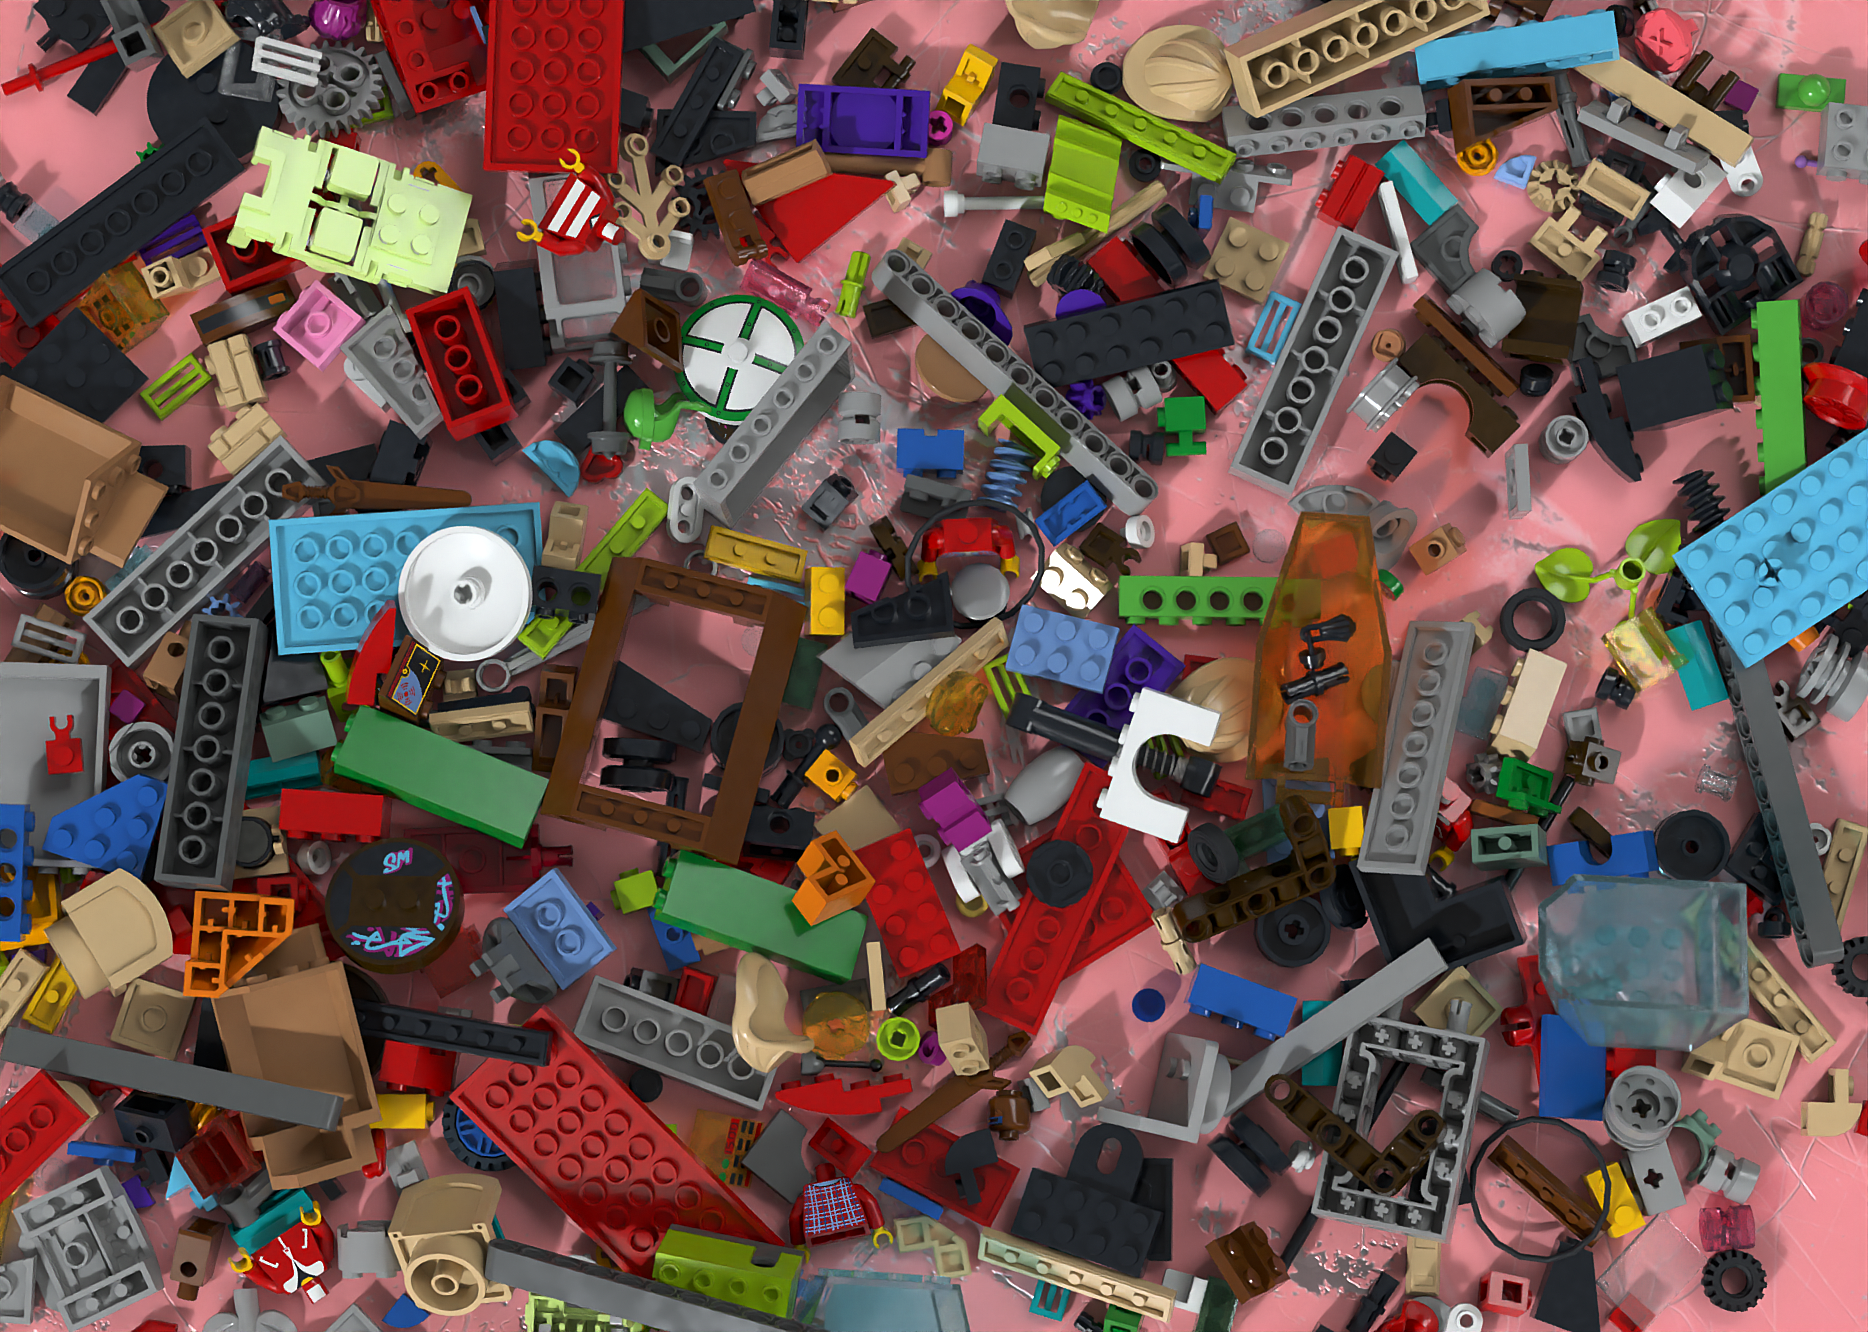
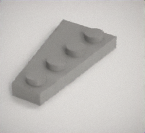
[339,304,444,440]

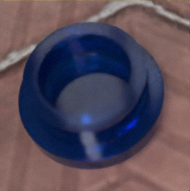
[1132,988,1166,1022]

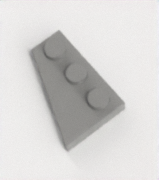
[0,1255,37,1325]

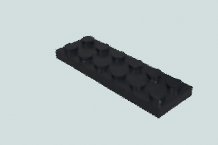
[1023,278,1235,388]

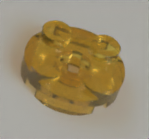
[926,670,988,736]
[802,992,870,1060]

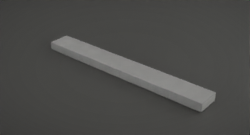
[1223,938,1449,1118]

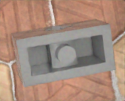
[1619,1140,1687,1216]

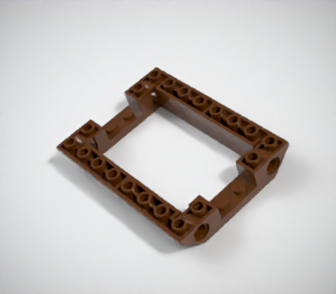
[540,557,807,865]

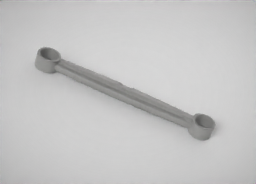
[476,550,718,693]

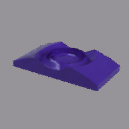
[796,84,931,158]

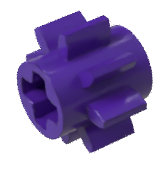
[1065,379,1107,420]

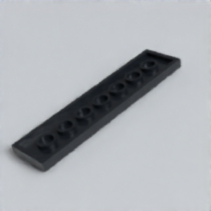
[0,116,247,329]

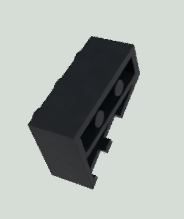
[493,259,553,370]

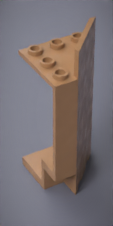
[0,375,170,569]
[211,924,382,1190]

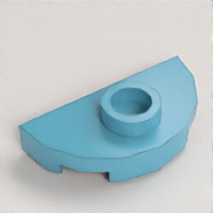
[522,440,580,497]

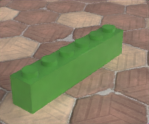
[1751,299,1808,496]

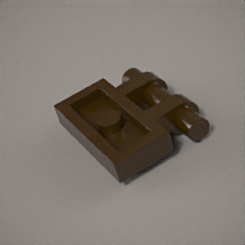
[832,28,916,89]

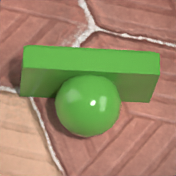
[1775,73,1846,112]

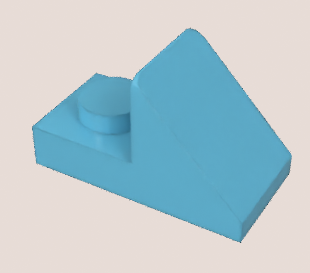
[166,1147,220,1212]

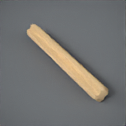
[1027,180,1167,287]

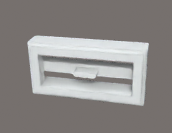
[251,36,322,87]

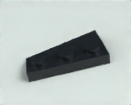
[1131,1158,1174,1261]

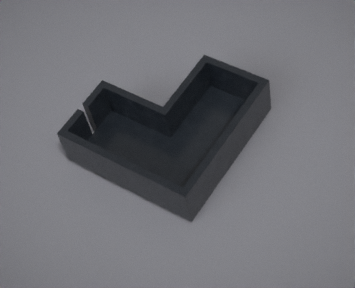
[1348,856,1528,973]

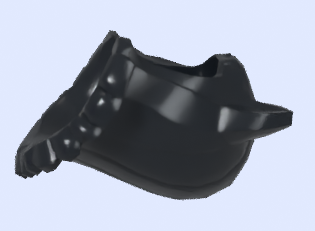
[221,0,312,49]

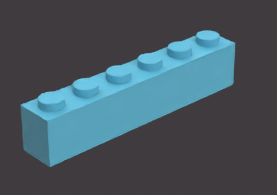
[1415,9,1620,92]

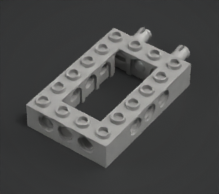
[1311,998,1490,1244]

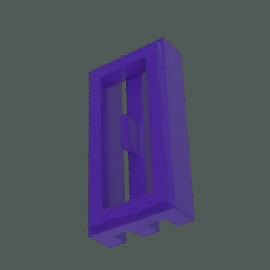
[139,214,208,266]

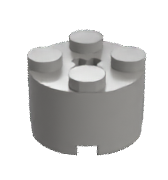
[1446,268,1526,348]
[109,721,175,782]
[337,1220,402,1279]

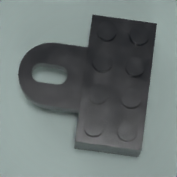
[1011,1123,1165,1278]

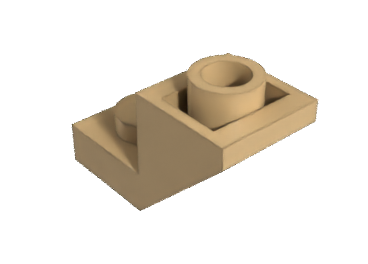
[141,246,222,300]

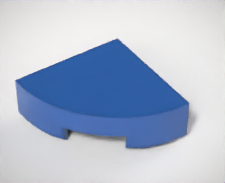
[382,1293,431,1328]

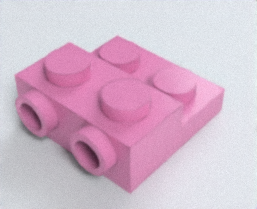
[273,279,366,372]

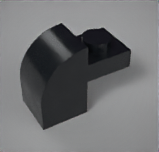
[945,1128,999,1205]

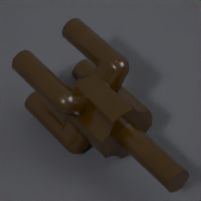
[1660,50,1740,133]

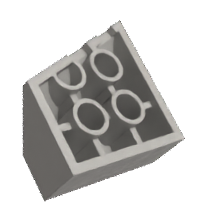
[816,594,962,710]

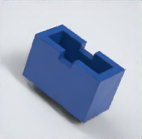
[896,428,964,480]

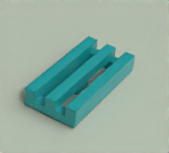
[1029,1246,1081,1322]

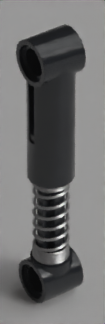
[1005,692,1222,799]

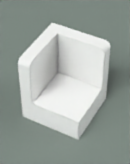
[647,229,695,272]
[1161,1268,1207,1314]

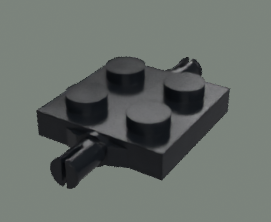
[33,0,112,53]

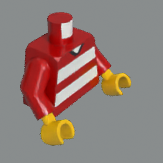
[516,149,625,256]

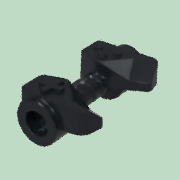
[1636,208,1685,274]

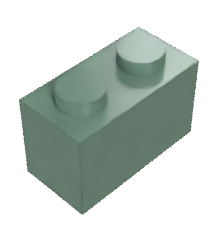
[259,695,338,762]
[1471,824,1548,871]

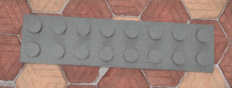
[1357,621,1476,876]

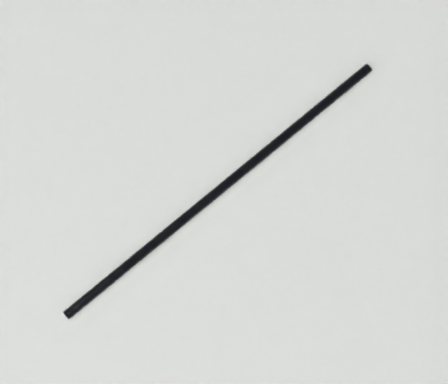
[1280,774,1576,1272]

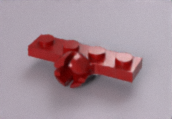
[1500,952,1564,1088]

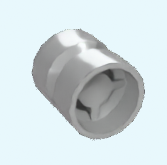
[1102,366,1163,422]
[838,392,881,445]
[1538,415,1589,465]
[1697,1145,1760,1205]

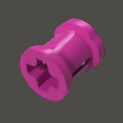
[928,110,953,147]

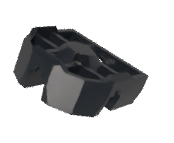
[1679,213,1804,336]

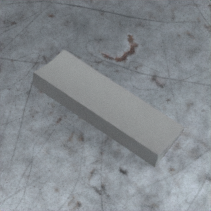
[573,975,778,1112]

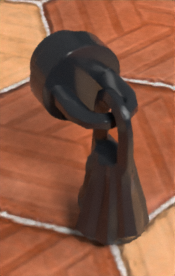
[1299,614,1356,670]

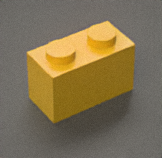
[804,567,845,637]
[1328,806,1367,857]
[1580,1161,1646,1239]

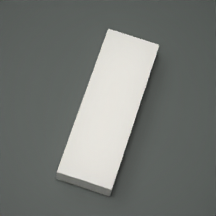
[1377,181,1418,285]

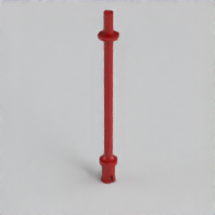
[1,0,228,97]

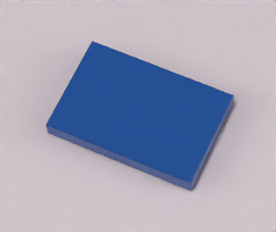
[1539,1014,1607,1121]

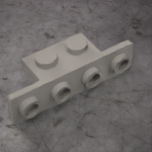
[1160,157,1293,213]

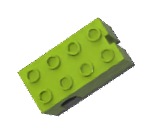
[652,1224,805,1319]

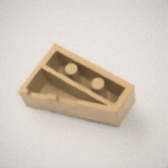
[1484,648,1567,763]

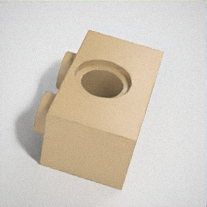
[936,1002,990,1076]

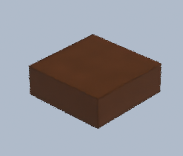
[1205,521,1251,566]

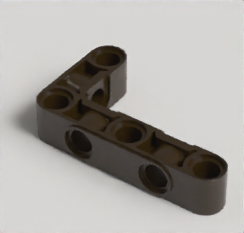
[1172,795,1336,943]
[1264,1074,1447,1197]

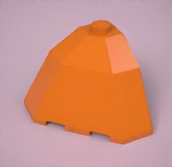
[183,890,295,998]

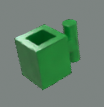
[1157,396,1207,457]

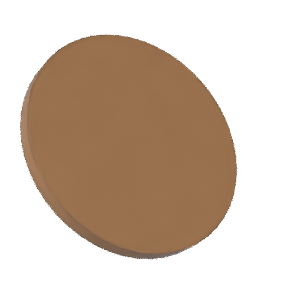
[915,334,988,403]

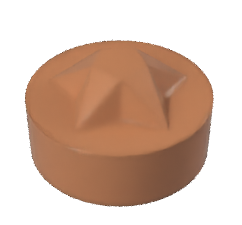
[1371,328,1406,362]

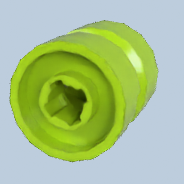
[876,1017,920,1061]

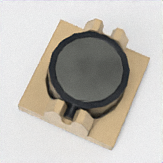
[233,805,290,880]

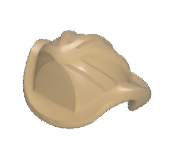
[1005,0,1100,49]
[1122,25,1233,122]
[1171,657,1279,763]
[732,952,815,1073]

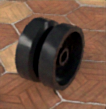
[1128,202,1211,289]
[0,532,79,600]
[710,702,785,779]
[599,737,677,793]
[1653,809,1731,886]
[1253,896,1331,968]
[1207,1111,1293,1198]

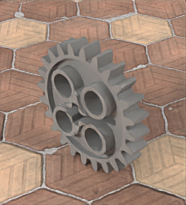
[276,40,385,138]

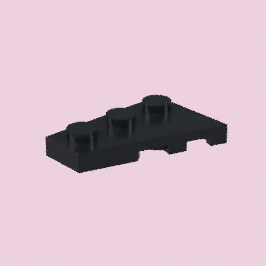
[655,109,757,177]
[850,571,955,649]

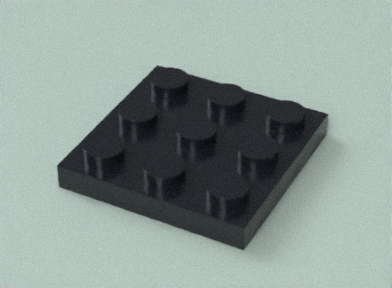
[6,307,149,424]

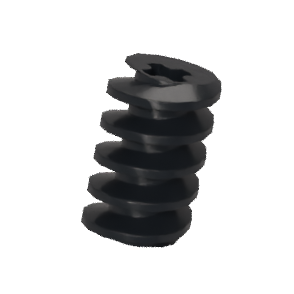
[1672,469,1731,534]

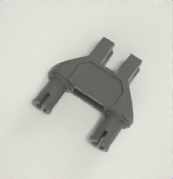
[469,917,560,1004]

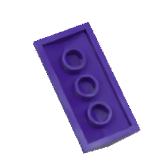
[1064,624,1186,769]

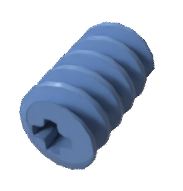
[976,438,1036,513]

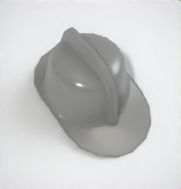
[1359,500,1417,576]

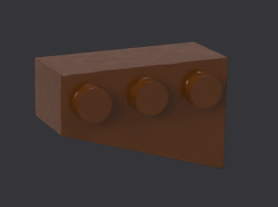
[1447,76,1559,155]
[882,732,990,797]

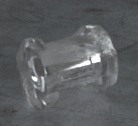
[1695,764,1738,803]

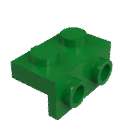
[1496,757,1562,818]

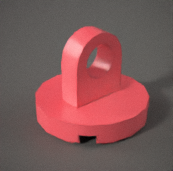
[1634,8,1699,75]

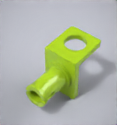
[320,651,371,722]

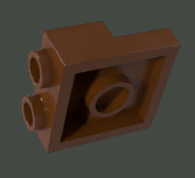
[1205,1221,1291,1305]

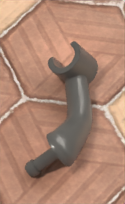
[1614,174,1658,248]

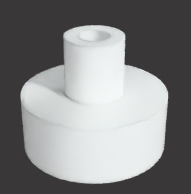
[1120,515,1155,549]
[296,841,332,875]

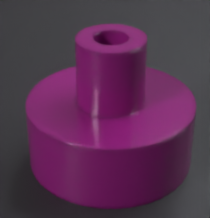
[918,1030,947,1066]

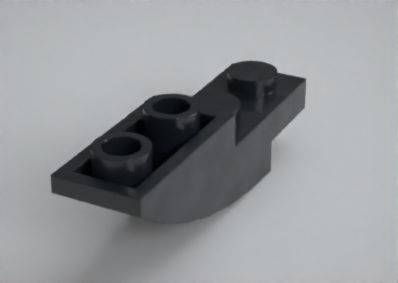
[1569,356,1644,483]

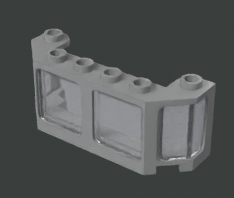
[528,173,632,354]

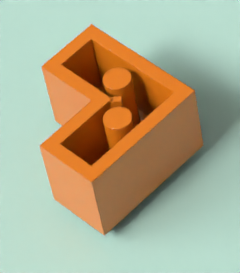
[792,830,876,926]

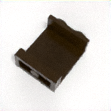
[1501,270,1584,366]

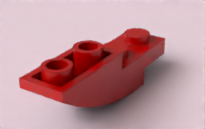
[1150,784,1222,897]
[775,1073,913,1115]

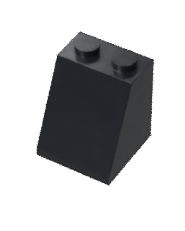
[1616,344,1734,432]

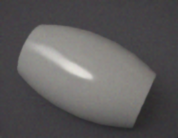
[1003,745,1084,826]

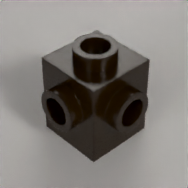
[1562,736,1622,787]

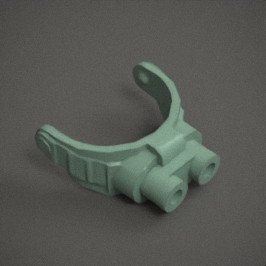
[1673,1109,1722,1182]

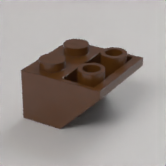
[1679,334,1755,405]

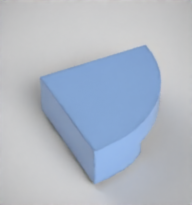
[1493,155,1537,190]

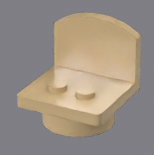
[43,868,173,1000]
[388,1173,515,1316]

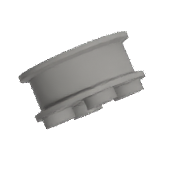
[1346,358,1420,433]

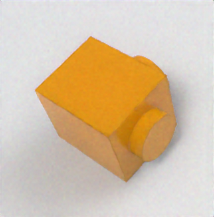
[804,749,859,803]

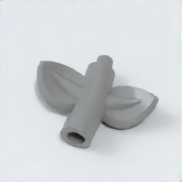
[202,1288,298,1332]

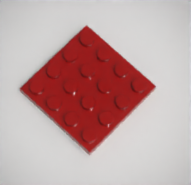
[998,826,1154,982]

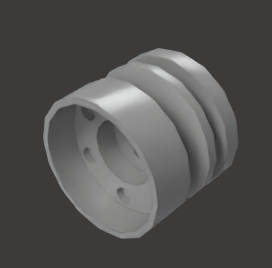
[1795,633,1868,722]
[1602,1066,1682,1151]

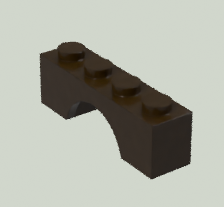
[1397,332,1521,458]

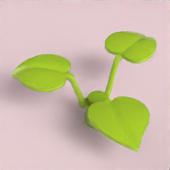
[1535,519,1681,671]

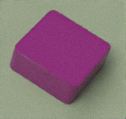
[1723,80,1759,114]
[109,689,146,725]

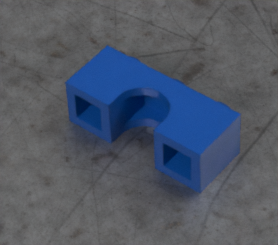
[1546,830,1659,892]

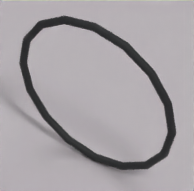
[905,499,1045,629]
[1469,1116,1612,1263]

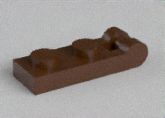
[703,168,768,267]

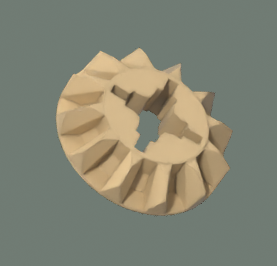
[1527,159,1580,213]

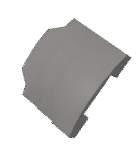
[12,1165,164,1332]

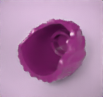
[308,0,368,41]

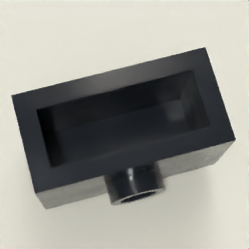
[113,1089,197,1153]

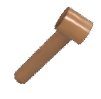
[824,148,953,187]

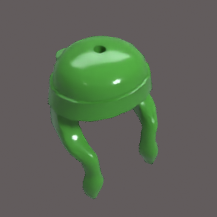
[623,387,712,451]

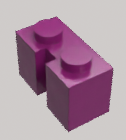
[844,549,892,605]
[918,767,993,852]

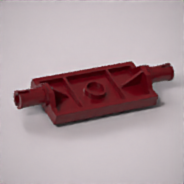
[404,824,573,894]

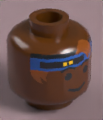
[987,1090,1031,1141]

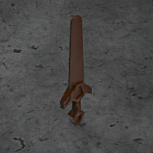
[282,466,472,515]
[876,1030,1032,1153]

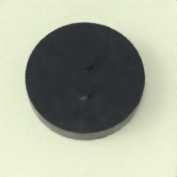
[147,40,283,165]

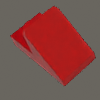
[808,1117,872,1179]

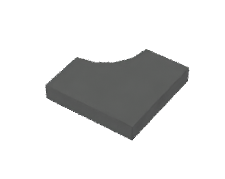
[1410,203,1479,296]
[1569,313,1638,387]
[739,1109,813,1204]

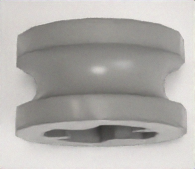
[1015,507,1034,540]

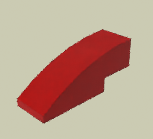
[345,600,396,706]

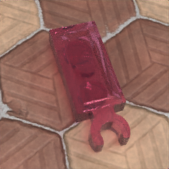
[740,258,831,327]

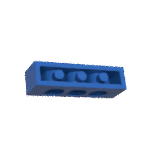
[0,803,35,942]

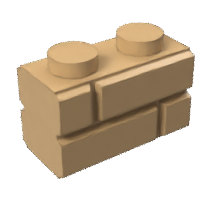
[204,334,269,413]
[207,402,288,477]

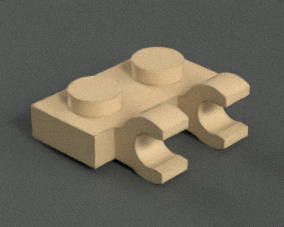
[1527,204,1608,282]

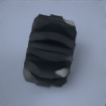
[1046,254,1104,296]

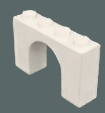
[1097,687,1223,843]

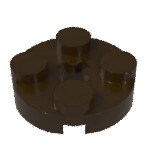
[869,515,920,582]

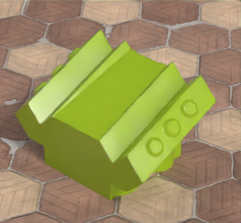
[1043,114,1123,233]

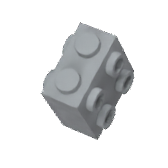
[1816,102,1868,185]

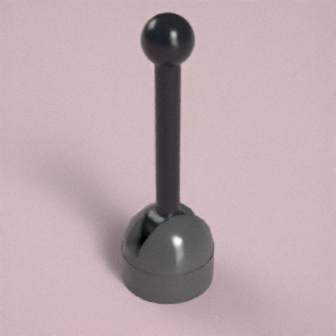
[801,1049,882,1076]

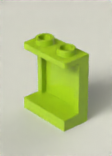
[978,394,1061,481]

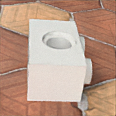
[1650,159,1728,228]
[1621,286,1702,350]

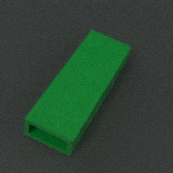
[331,705,549,849]
[652,849,869,985]

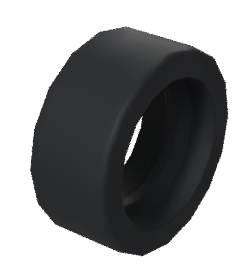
[1499,587,1566,652]

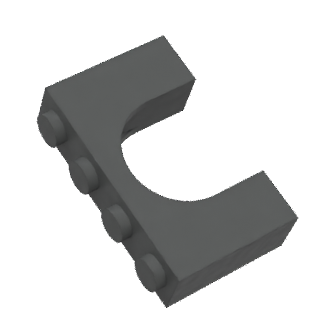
[100,0,165,73]

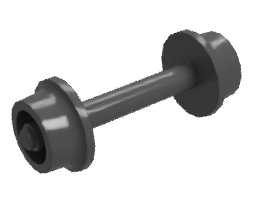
[587,338,633,460]

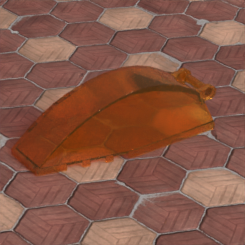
[1245,511,1392,808]

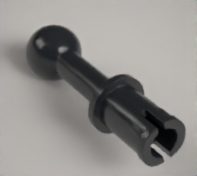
[770,723,842,809]

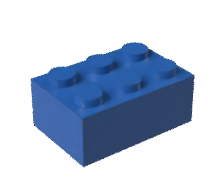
[1184,963,1298,1041]

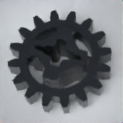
[671,167,725,241]

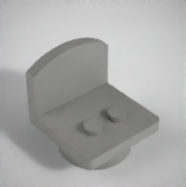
[1096,1032,1231,1144]

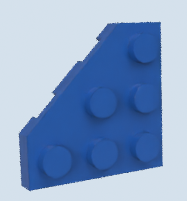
[42,773,168,881]

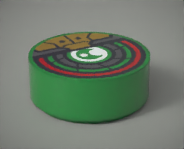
[1371,569,1404,601]

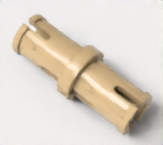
[1151,906,1197,975]

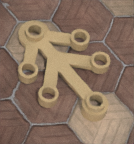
[603,133,690,260]

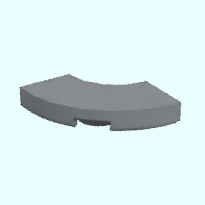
[1288,485,1380,529]

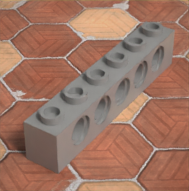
[1222,85,1426,158]

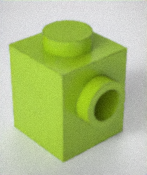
[610,868,659,915]

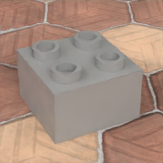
[976,123,1050,190]

